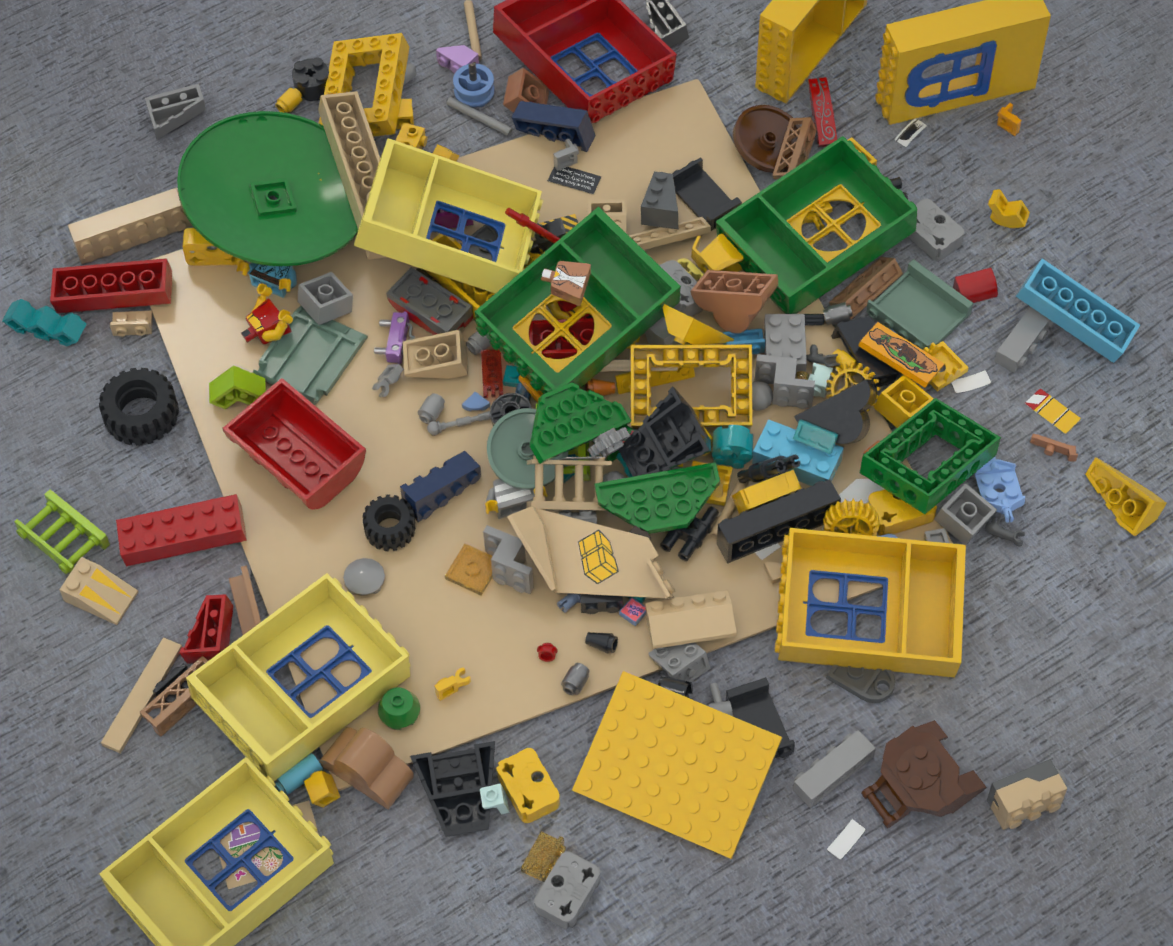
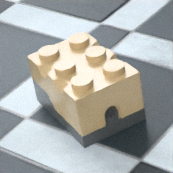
[987,759,1067,830]

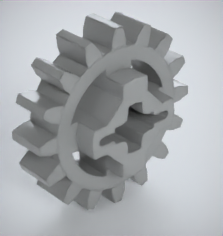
[588,427,630,457]

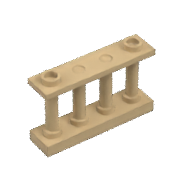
[526,456,612,511]

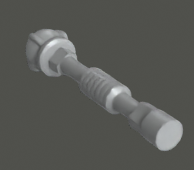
[427,411,491,435]

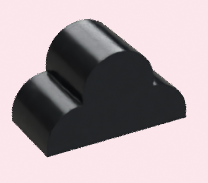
[794,379,877,444]

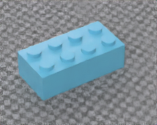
[752,419,844,486]

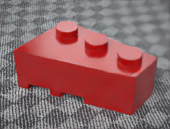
[179,594,234,664]

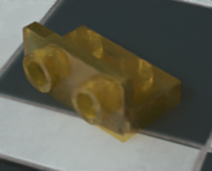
[521,831,566,882]

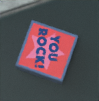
[619,597,646,626]

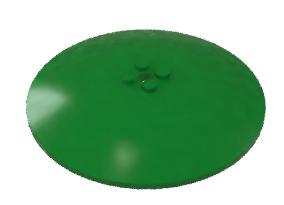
[177,111,358,266]

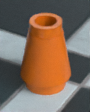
[585,379,615,396]

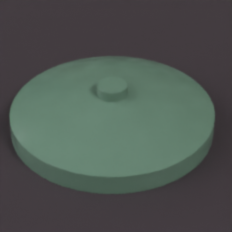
[487,408,568,490]

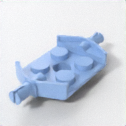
[975,457,1025,523]

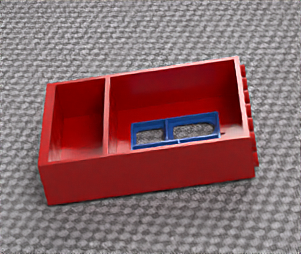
[493,0,677,124]

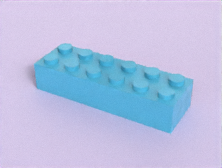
[1016,259,1140,363]

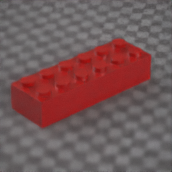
[50,258,172,313]
[116,494,247,567]

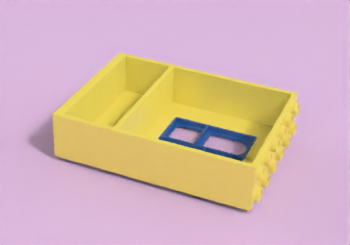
[354,138,543,294]
[186,573,411,781]
[99,757,334,946]

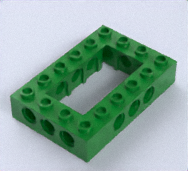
[859,398,1001,514]

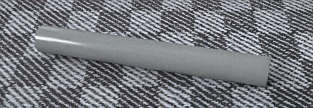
[447,97,513,136]

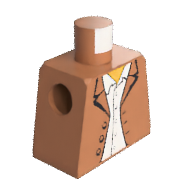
[541,261,591,306]

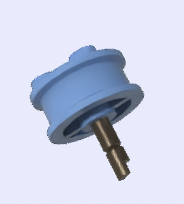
[453,62,495,107]

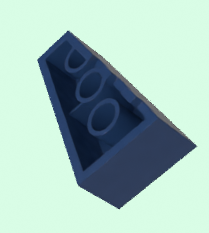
[400,451,481,523]

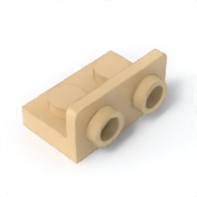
[110,310,153,337]

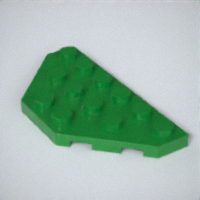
[529,382,631,464]
[594,462,720,534]

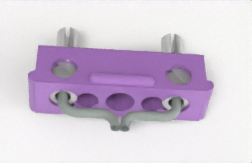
[374,311,415,364]

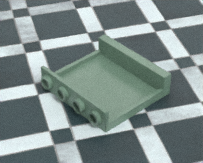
[866,259,973,350]

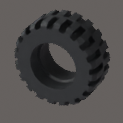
[99,368,179,446]

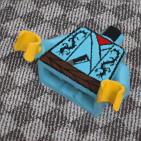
[236,261,297,298]

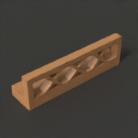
[772,117,817,179]
[829,257,903,320]
[229,565,261,635]
[140,656,208,737]

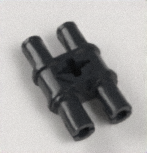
[737,454,800,483]
[660,506,719,561]

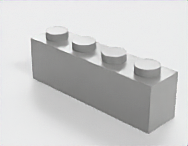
[994,307,1055,373]
[793,730,876,808]

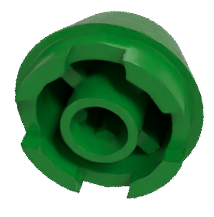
[378,687,420,730]

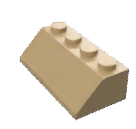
[645,590,737,649]

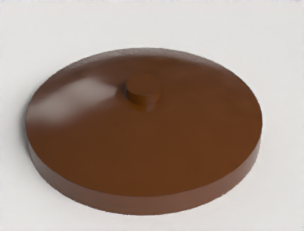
[733,105,800,173]

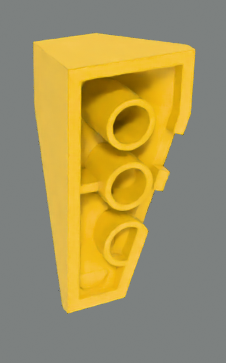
[663,304,734,345]
[1085,457,1167,536]

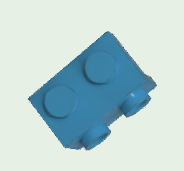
[723,329,765,355]

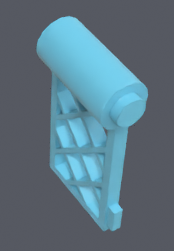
[275,753,323,795]

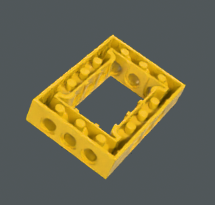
[319,33,410,137]
[631,345,752,427]

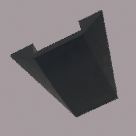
[618,386,711,477]
[410,741,495,837]

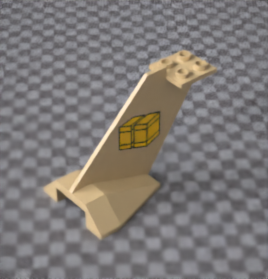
[507,506,675,599]

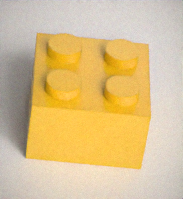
[873,375,934,428]

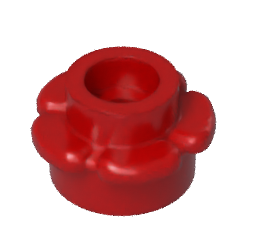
[537,643,558,662]

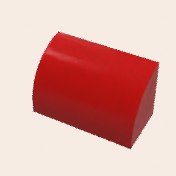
[953,268,998,303]

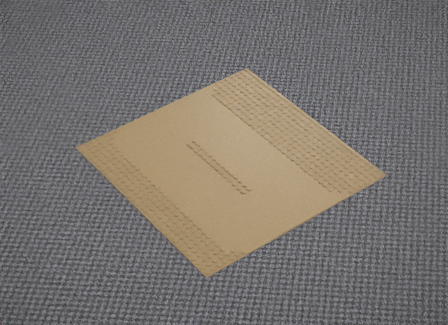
[150,79,953,791]

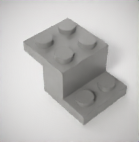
[755,354,815,409]
[483,525,534,594]

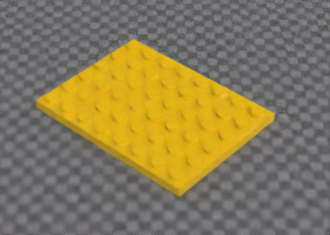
[572,671,782,859]

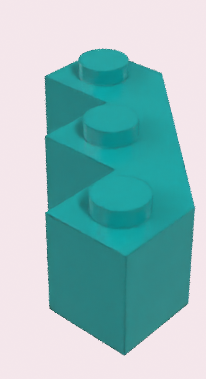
[2,299,87,346]

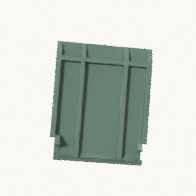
[253,306,368,405]

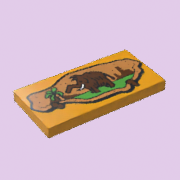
[858,322,945,388]

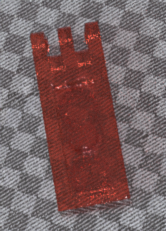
[481,349,503,398]

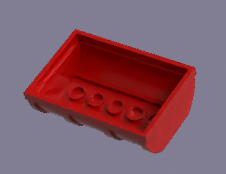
[222,378,366,510]

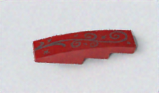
[808,77,837,147]

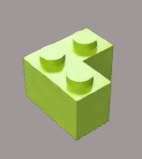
[209,365,266,409]

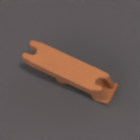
[1030,434,1078,461]

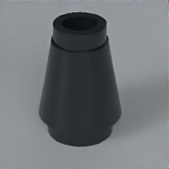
[585,632,618,654]

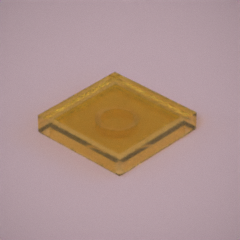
[445,544,493,595]

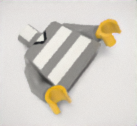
[485,479,548,519]

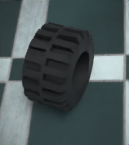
[362,494,416,551]

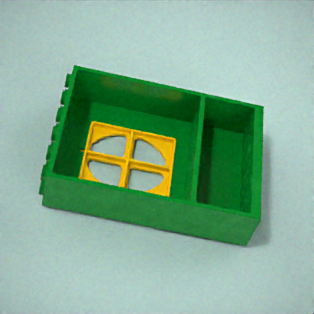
[716,136,917,314]
[475,206,681,394]

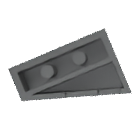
[645,0,689,48]
[641,171,679,230]

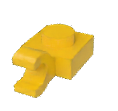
[434,667,471,701]

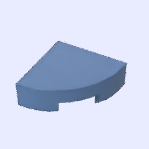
[462,392,490,411]

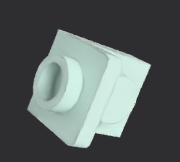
[480,783,510,815]

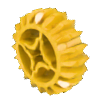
[825,362,880,412]
[823,498,880,536]

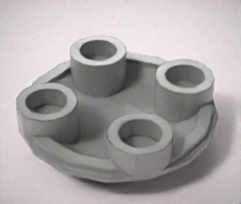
[343,558,385,595]

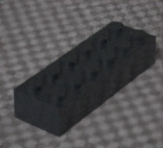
[717,479,841,564]

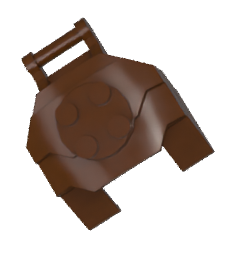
[861,720,987,828]

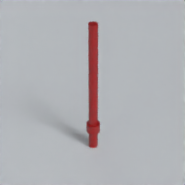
[505,207,561,244]

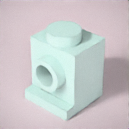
[808,363,833,398]

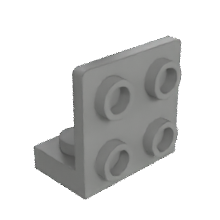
[649,643,711,682]

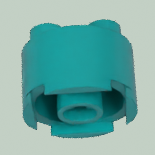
[712,425,753,469]

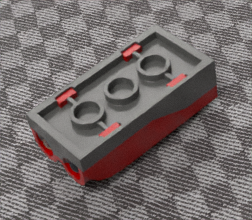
[386,267,473,335]

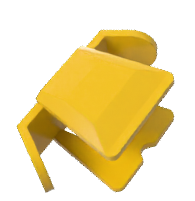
[691,234,743,274]

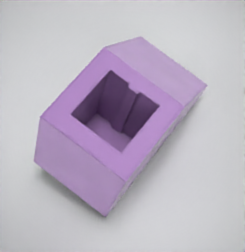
[436,45,479,74]

